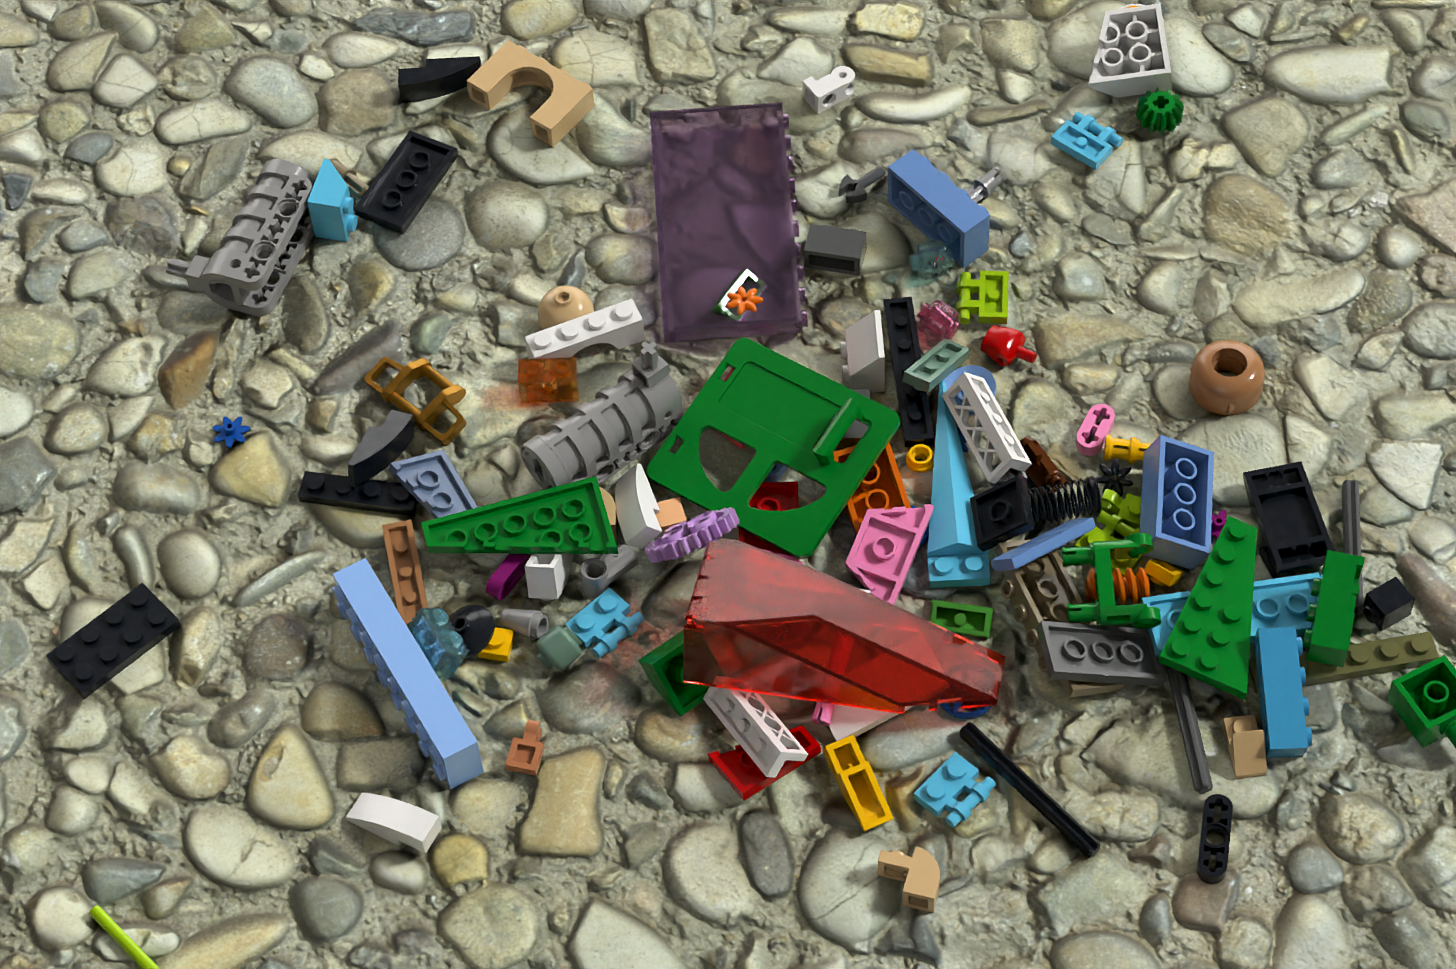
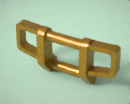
[364,357,467,446]

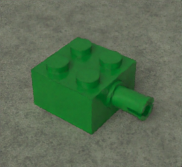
[1387,655,1456,748]

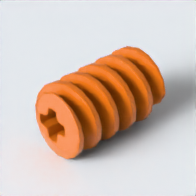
[1085,568,1150,605]

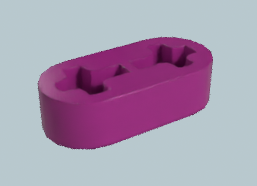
[486,554,531,601]

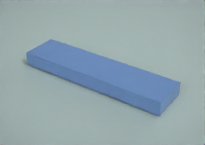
[990,517,1096,571]

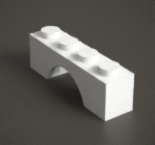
[525,299,645,378]

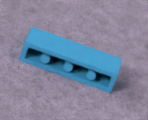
[1254,627,1312,758]

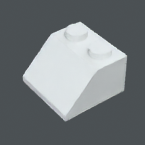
[840,310,885,392]

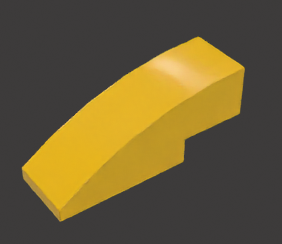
[822,734,894,832]

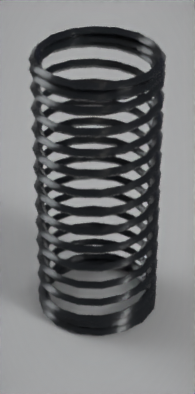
[1028,476,1102,525]

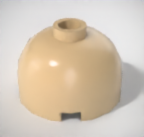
[538,285,594,330]

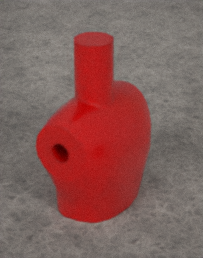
[981,325,1037,366]

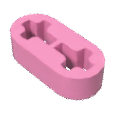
[1076,404,1115,456]

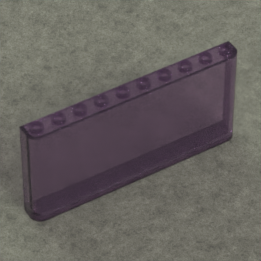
[650,102,808,343]

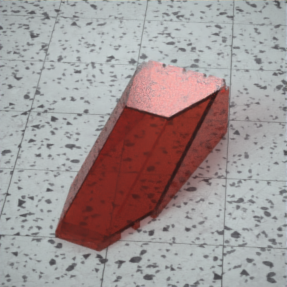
[683,538,1006,714]

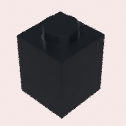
[1362,577,1415,632]

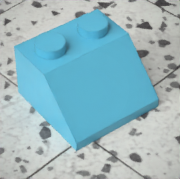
[307,159,357,242]

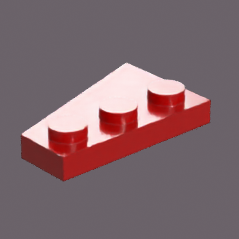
[708,725,821,801]

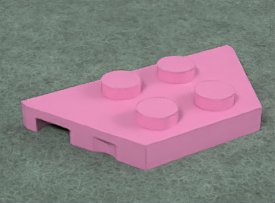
[845,504,934,613]

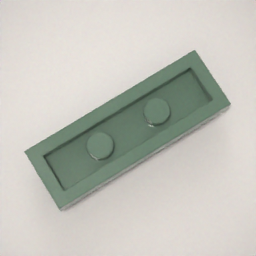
[902,338,970,392]

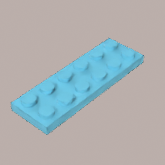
[1140,572,1320,656]

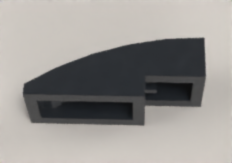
[398,56,482,103]
[348,410,414,487]

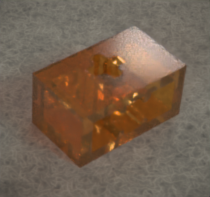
[518,357,579,403]

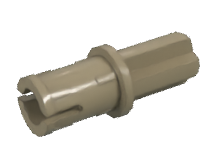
[329,157,369,198]

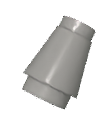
[501,608,548,640]

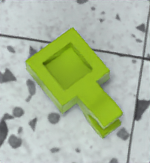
[1101,489,1141,529]

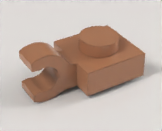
[505,719,545,776]

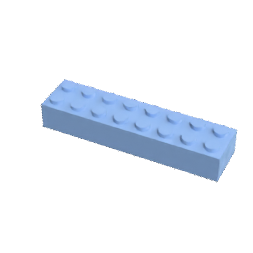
[332,558,484,789]

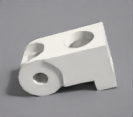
[802,66,855,114]

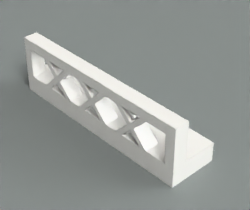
[942,372,1032,484]
[703,674,808,778]

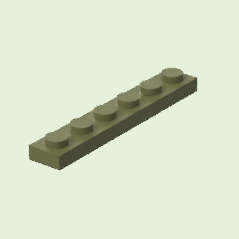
[1249,631,1439,695]

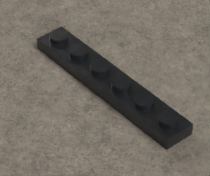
[883,296,934,447]

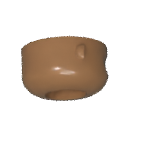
[1189,340,1265,415]

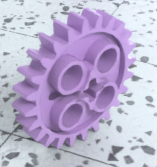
[644,507,739,563]

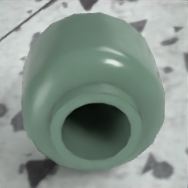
[536,625,582,671]

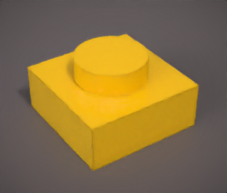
[1144,558,1184,587]
[478,627,515,662]

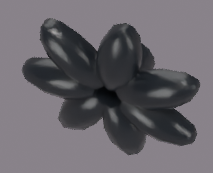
[1096,458,1133,497]

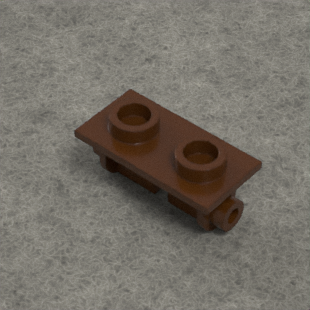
[1020,436,1068,497]

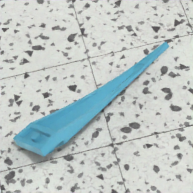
[927,379,990,588]

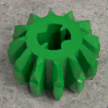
[1136,87,1184,135]

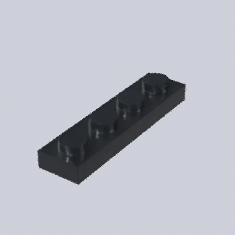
[298,471,418,516]

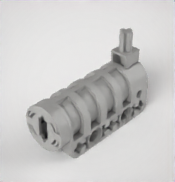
[166,159,315,317]
[520,341,683,490]

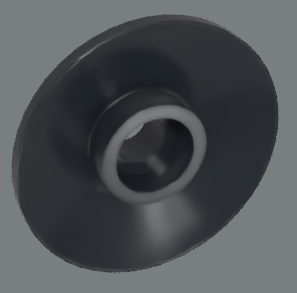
[439,604,495,659]

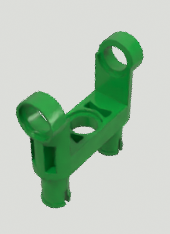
[1062,533,1161,629]

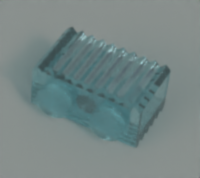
[407,608,469,678]

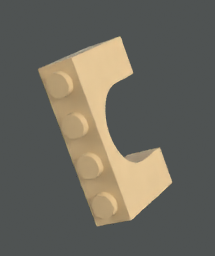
[467,40,595,147]

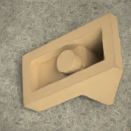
[1222,714,1267,779]

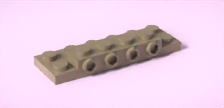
[994,539,1125,698]

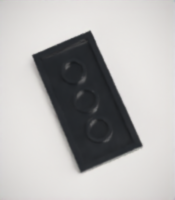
[354,130,458,234]
[46,583,181,699]

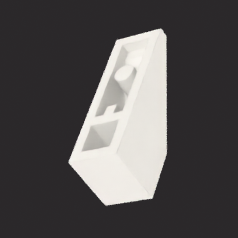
[525,554,574,601]

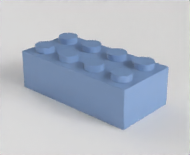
[888,149,990,268]
[1140,435,1214,570]

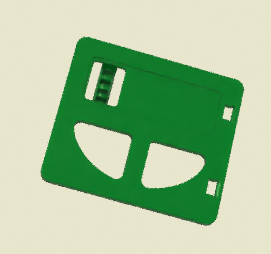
[646,338,900,559]

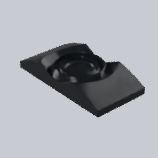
[1243,461,1335,574]

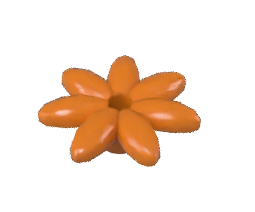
[726,286,763,315]

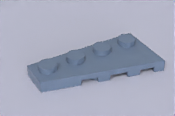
[389,449,477,519]

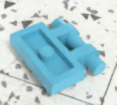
[1051,112,1124,170]
[565,587,645,658]
[914,752,996,828]

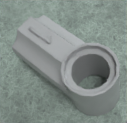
[581,543,638,597]

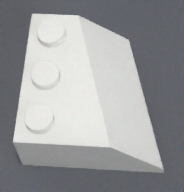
[1088,3,1172,98]

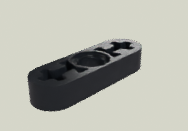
[1197,794,1233,884]

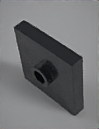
[970,474,1035,552]

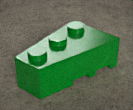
[1303,550,1365,667]

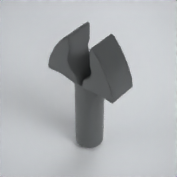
[839,166,886,203]

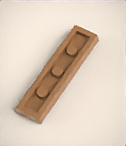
[382,519,432,630]

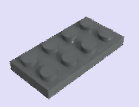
[1036,621,1167,687]

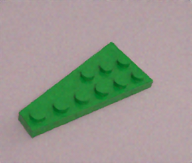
[421,476,618,554]
[1158,516,1257,700]

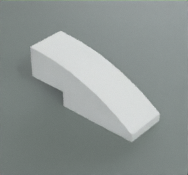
[615,463,662,549]
[346,793,442,853]

